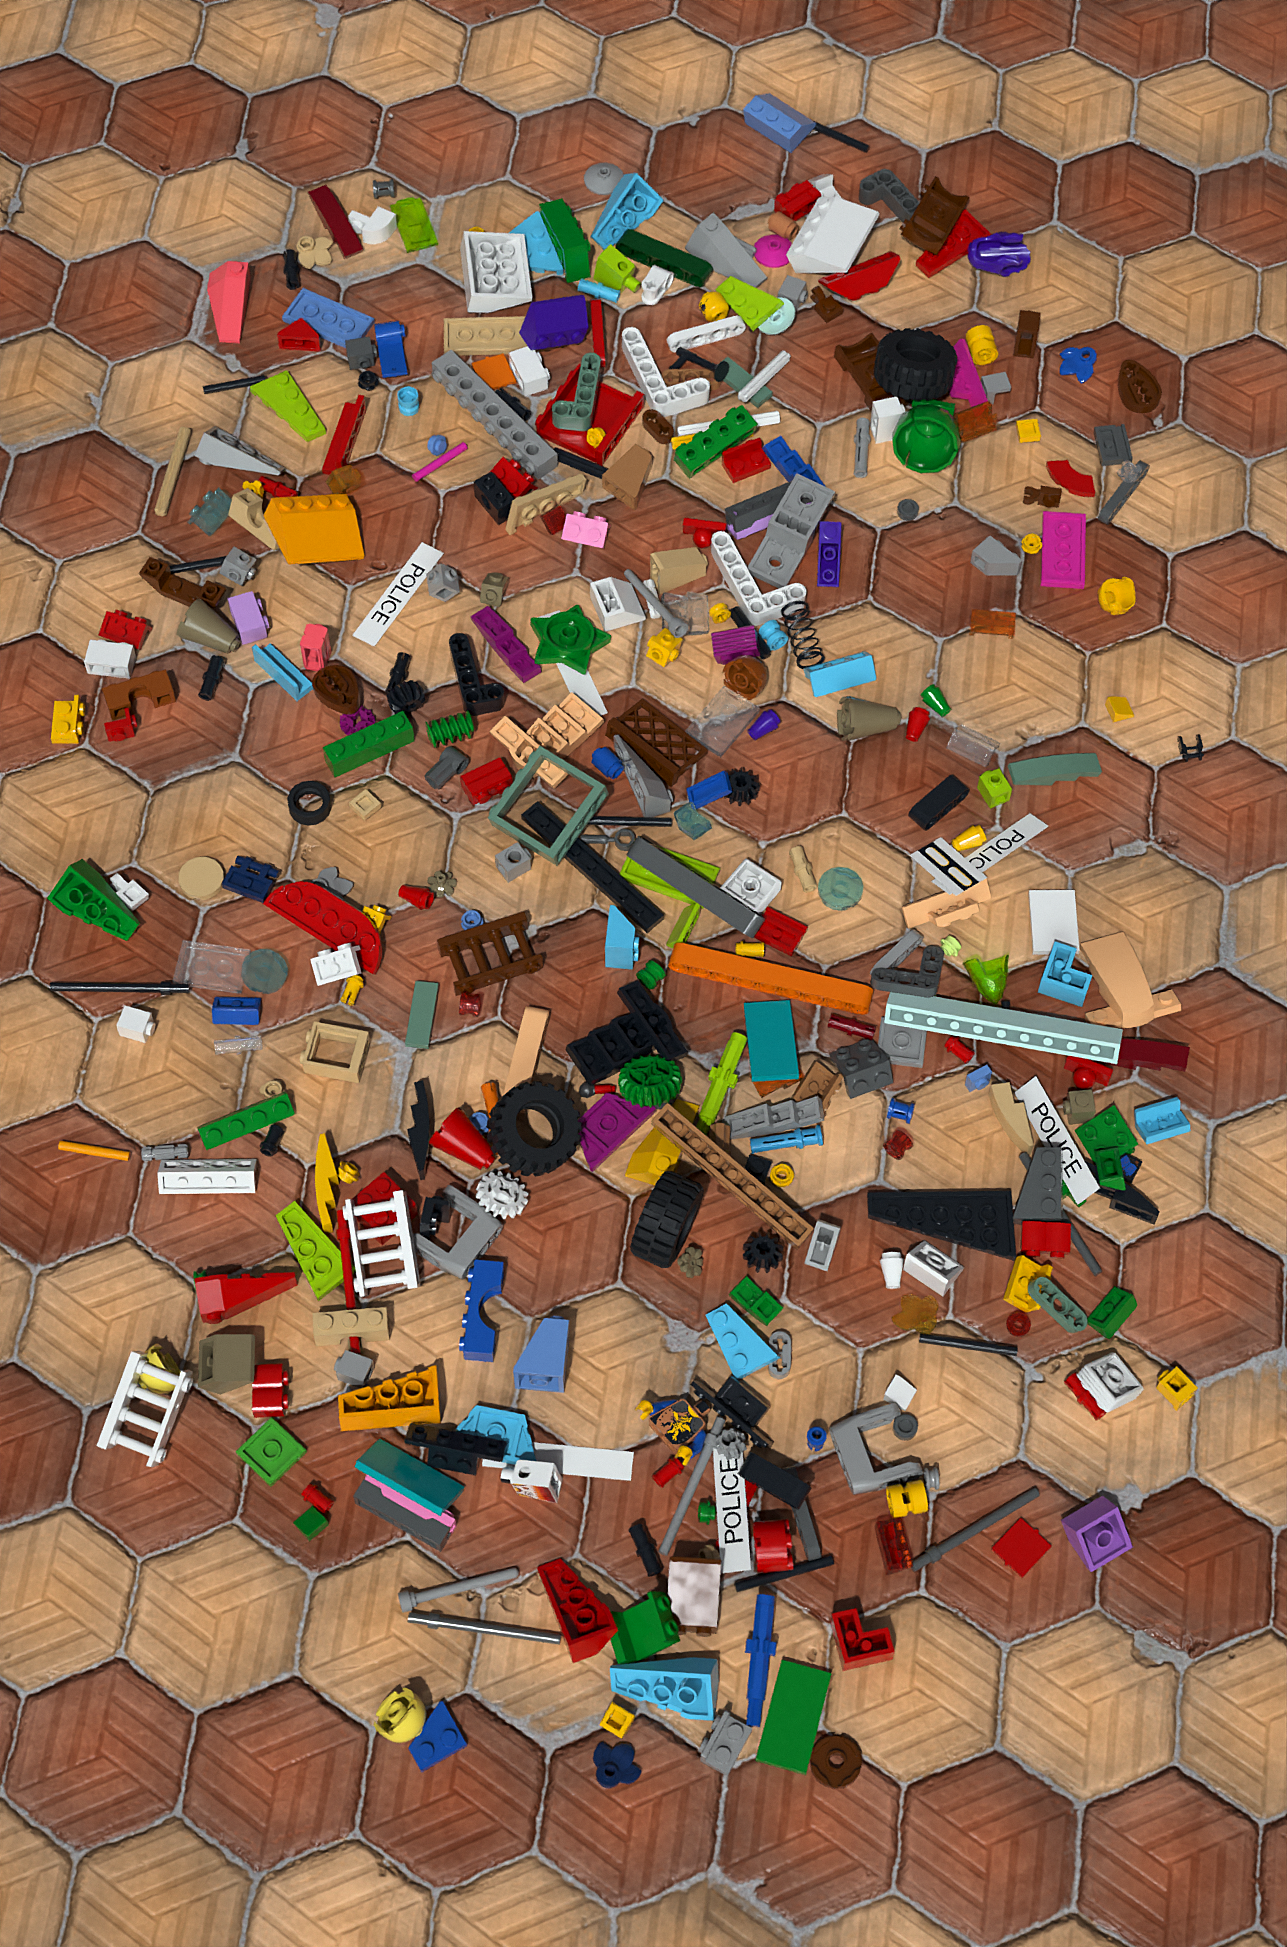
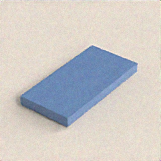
[282,288,375,348]

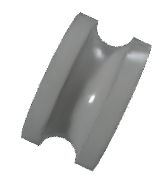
[923,1467,939,1491]

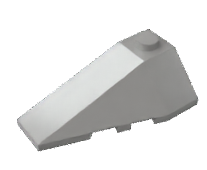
[614,735,673,817]

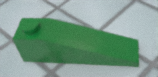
[47,859,141,941]

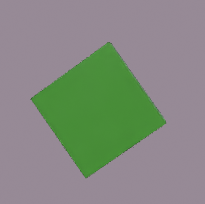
[235,1417,307,1487]

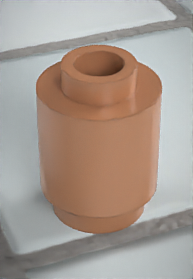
[768,212,799,240]

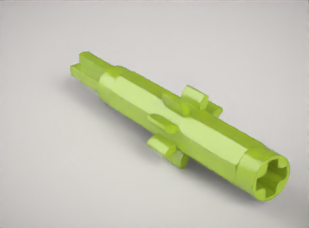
[696,1032,747,1136]

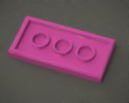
[1041,511,1086,589]

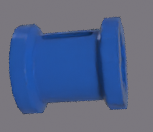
[887,1098,915,1124]

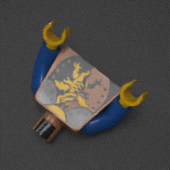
[635,1399,711,1466]

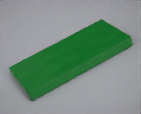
[755,1660,832,1775]

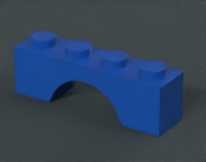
[459,1260,504,1362]

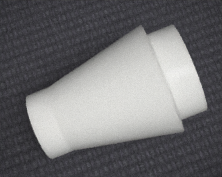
[880,1252,904,1289]

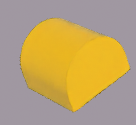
[599,1702,635,1739]

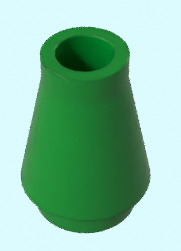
[920,684,952,718]

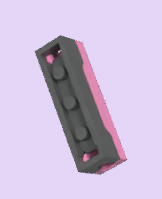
[353,1475,457,1552]

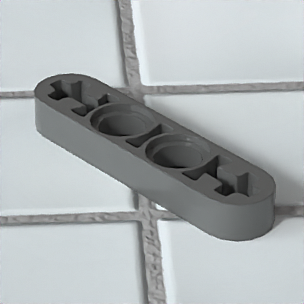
[1098,460,1150,525]
[781,1465,821,1561]

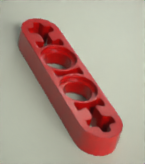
[590,299,605,367]

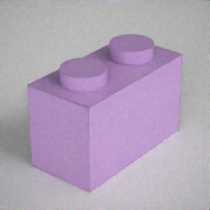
[227,591,269,645]

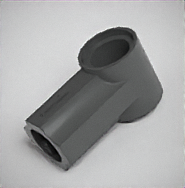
[424,746,469,789]

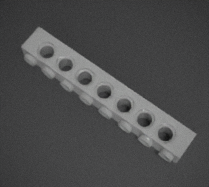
[431,350,558,480]

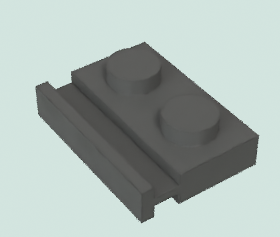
[1093,424,1133,466]

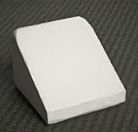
[883,1374,917,1411]

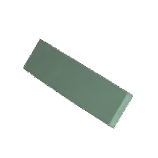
[1008,753,1102,786]

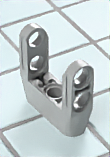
[413,1185,503,1280]
[829,1403,923,1495]

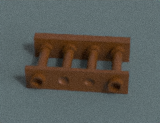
[437,911,543,996]

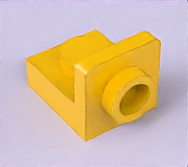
[362,904,392,934]

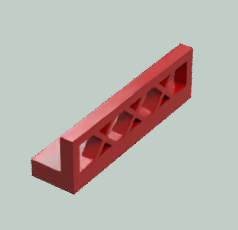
[322,394,366,478]

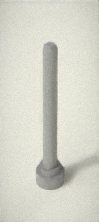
[624,569,688,638]
[398,1568,519,1613]

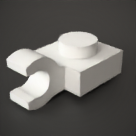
[110,873,149,912]

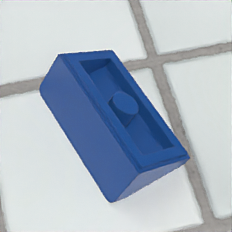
[212,997,261,1025]

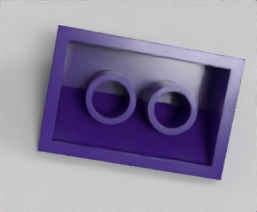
[519,295,588,350]

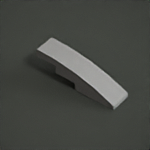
[725,1096,825,1140]

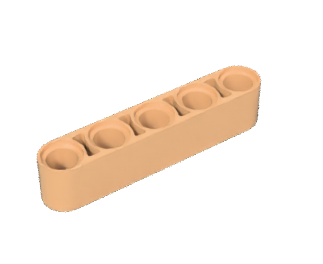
[503,1006,550,1114]

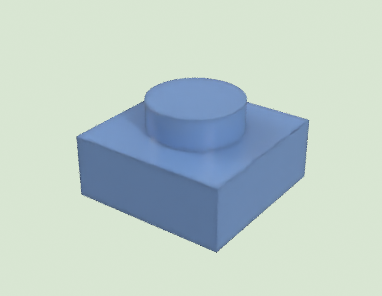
[965,1065,992,1092]

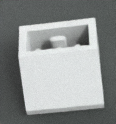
[590,577,646,632]

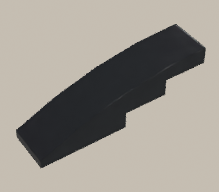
[407,1080,431,1180]
[1085,1161,1160,1225]

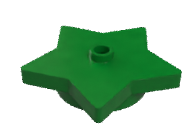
[530,605,611,675]

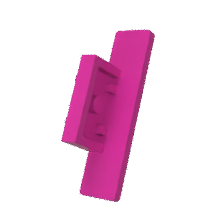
[949,338,988,416]

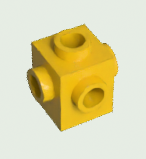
[646,628,683,667]

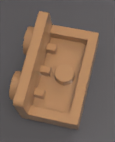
[790,1061,844,1113]

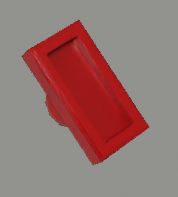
[683,518,726,549]
[1064,1056,1113,1090]

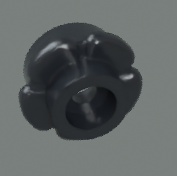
[358,371,378,391]

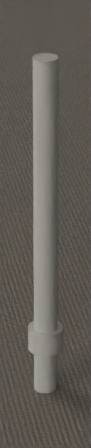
[658,1417,725,1556]

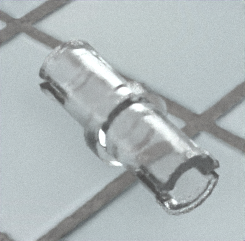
[214,1035,262,1055]

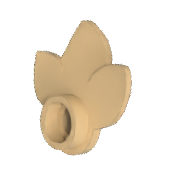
[296,236,333,269]

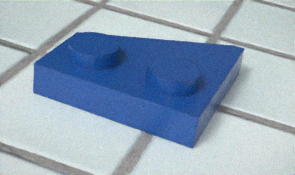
[409,1701,467,1773]

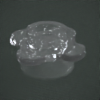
[1117,460,1142,482]

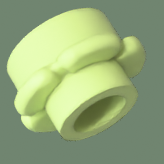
[940,936,961,957]

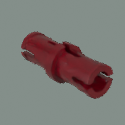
[827,1013,876,1040]

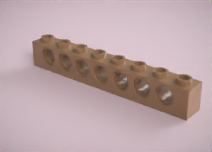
[651,1103,814,1250]

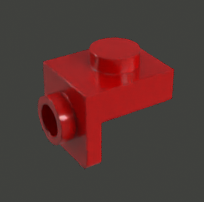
[104,707,137,742]

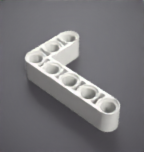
[622,327,710,417]
[711,531,806,626]

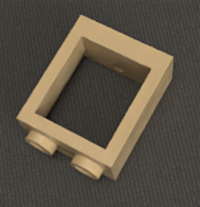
[300,1021,370,1083]

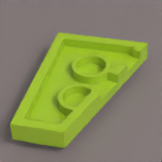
[715,276,784,331]

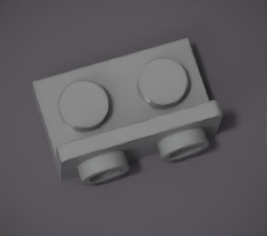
[698,1710,753,1776]

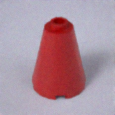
[429,1107,496,1170]

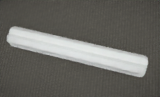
[738,351,790,402]

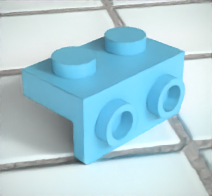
[1134,1097,1190,1145]

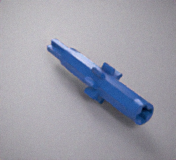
[745,1594,777,1727]

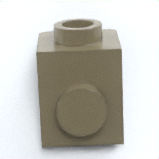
[480,572,509,607]

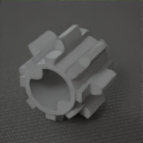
[715,1427,747,1461]

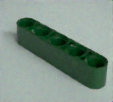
[615,229,713,287]

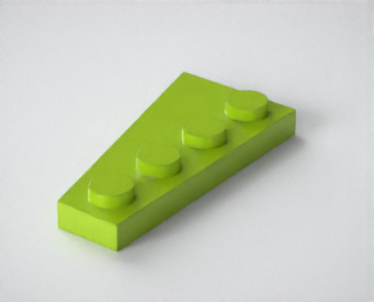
[250,370,326,442]
[276,1201,356,1302]

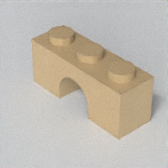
[228,488,280,550]
[313,1307,390,1346]

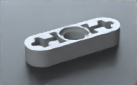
[870,929,923,975]

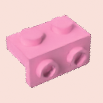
[561,511,611,549]

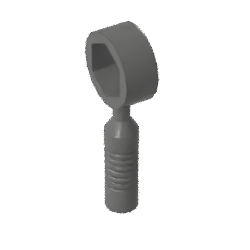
[581,829,635,851]

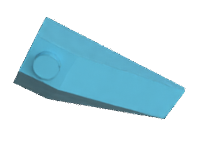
[590,173,663,250]
[610,1657,719,1721]

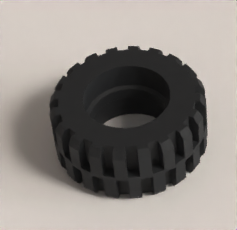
[873,328,957,401]
[487,1081,582,1177]
[630,1171,704,1268]

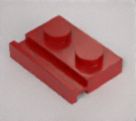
[754,907,808,957]

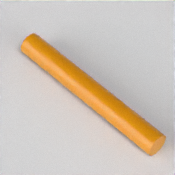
[58,1140,131,1161]

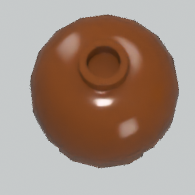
[723,655,767,700]

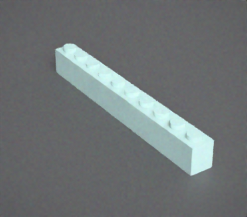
[884,992,1123,1064]

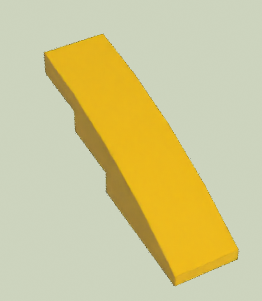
[315,1133,339,1234]

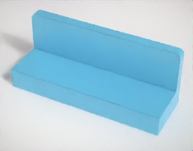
[252,644,313,701]
[803,651,876,697]

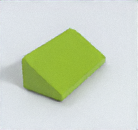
[666,903,700,948]

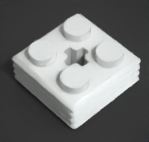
[720,859,782,914]
[1077,1352,1144,1413]

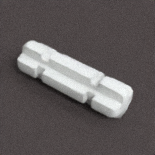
[643,579,662,619]

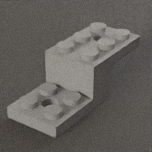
[747,473,835,588]

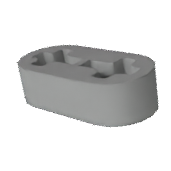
[768,1331,791,1379]

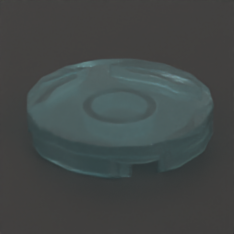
[818,867,863,911]
[241,949,288,994]

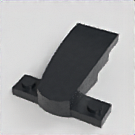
[565,981,688,1086]

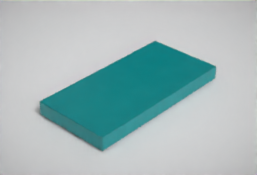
[744,1000,799,1082]
[355,1439,465,1516]

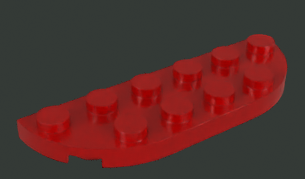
[263,881,382,975]

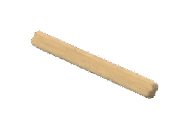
[154,427,191,517]

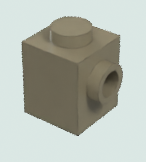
[1063,1090,1096,1125]

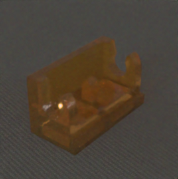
[953,401,997,443]
[969,609,1016,639]

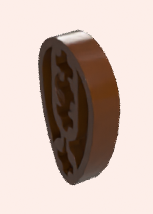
[1118,359,1162,413]
[312,665,361,715]

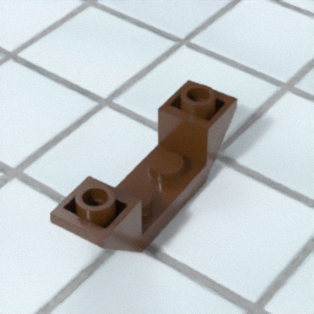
[139,557,226,608]

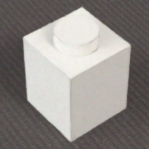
[116,1006,155,1043]

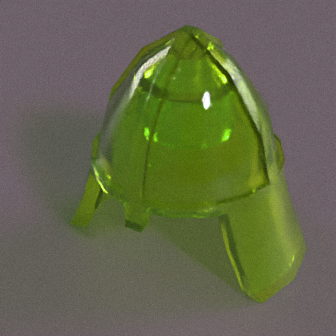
[962,955,1009,1004]

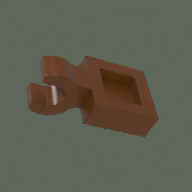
[810,286,844,323]
[1023,486,1062,508]

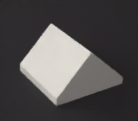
[903,1240,964,1296]

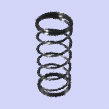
[781,600,824,669]

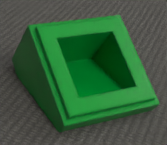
[293,1506,329,1542]

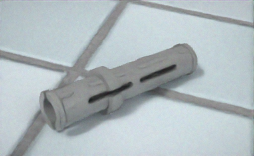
[854,418,871,478]

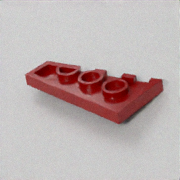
[916,209,991,278]

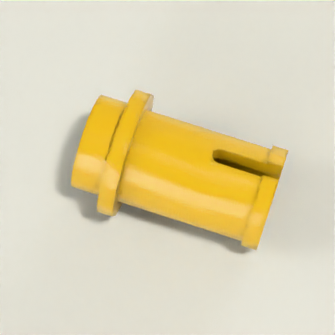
[735,941,764,957]
[340,975,364,1006]

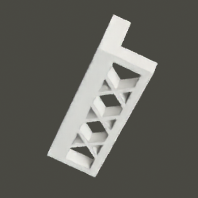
[157,1159,257,1194]

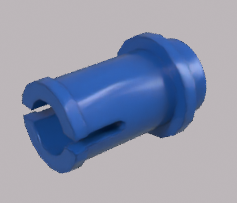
[807,1426,827,1451]

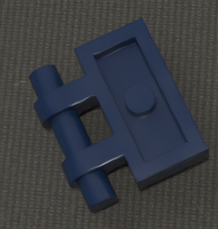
[222,855,280,903]

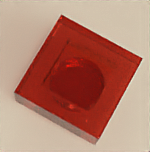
[540,505,566,535]

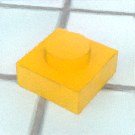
[1016,419,1041,443]

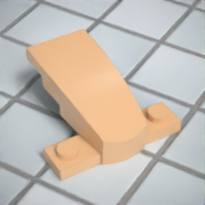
[490,692,604,789]
[1080,932,1181,1028]

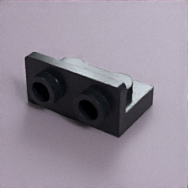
[420,1196,450,1241]

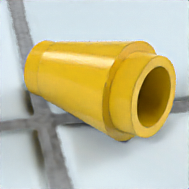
[951,825,987,852]

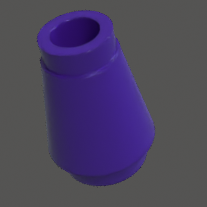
[747,709,781,741]

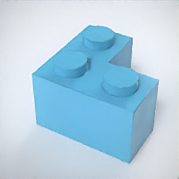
[1038,941,1093,1007]

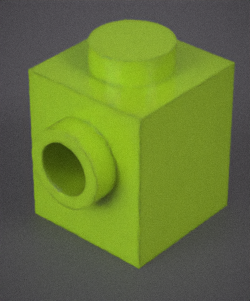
[977,768,1012,809]

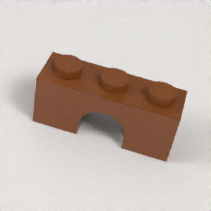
[102,669,176,721]

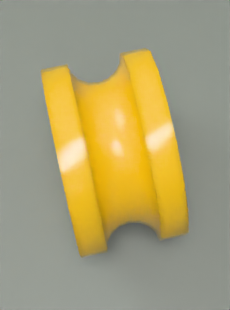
[709,603,731,624]

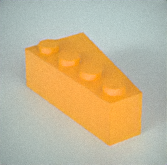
[338,1365,441,1431]

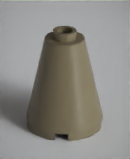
[177,599,241,654]
[837,696,901,741]

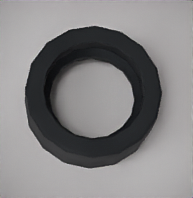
[287,781,331,826]

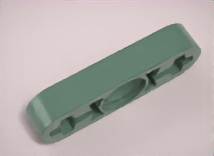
[1028,1277,1087,1333]

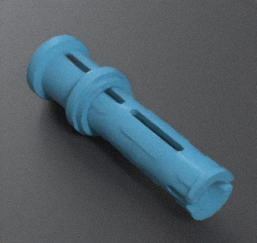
[750,1125,823,1154]

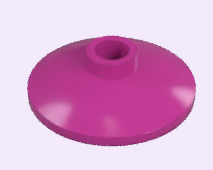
[754,234,792,268]

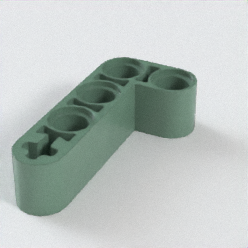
[552,353,601,431]

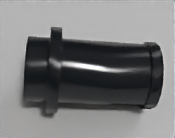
[260,1125,284,1157]

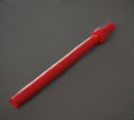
[336,1210,361,1355]

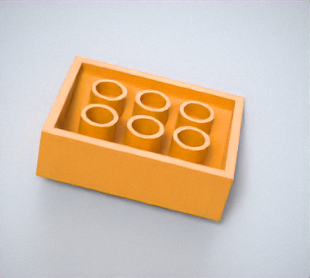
[263,494,364,565]

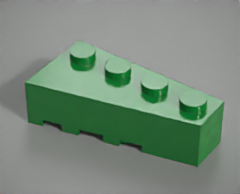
[539,198,591,283]

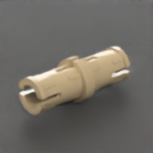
[789,846,817,893]

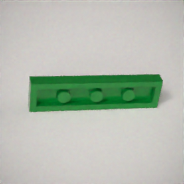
[197,1091,295,1151]

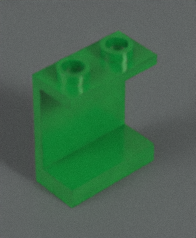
[610,1591,680,1664]

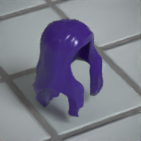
[968,232,1031,277]

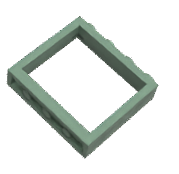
[488,746,609,866]

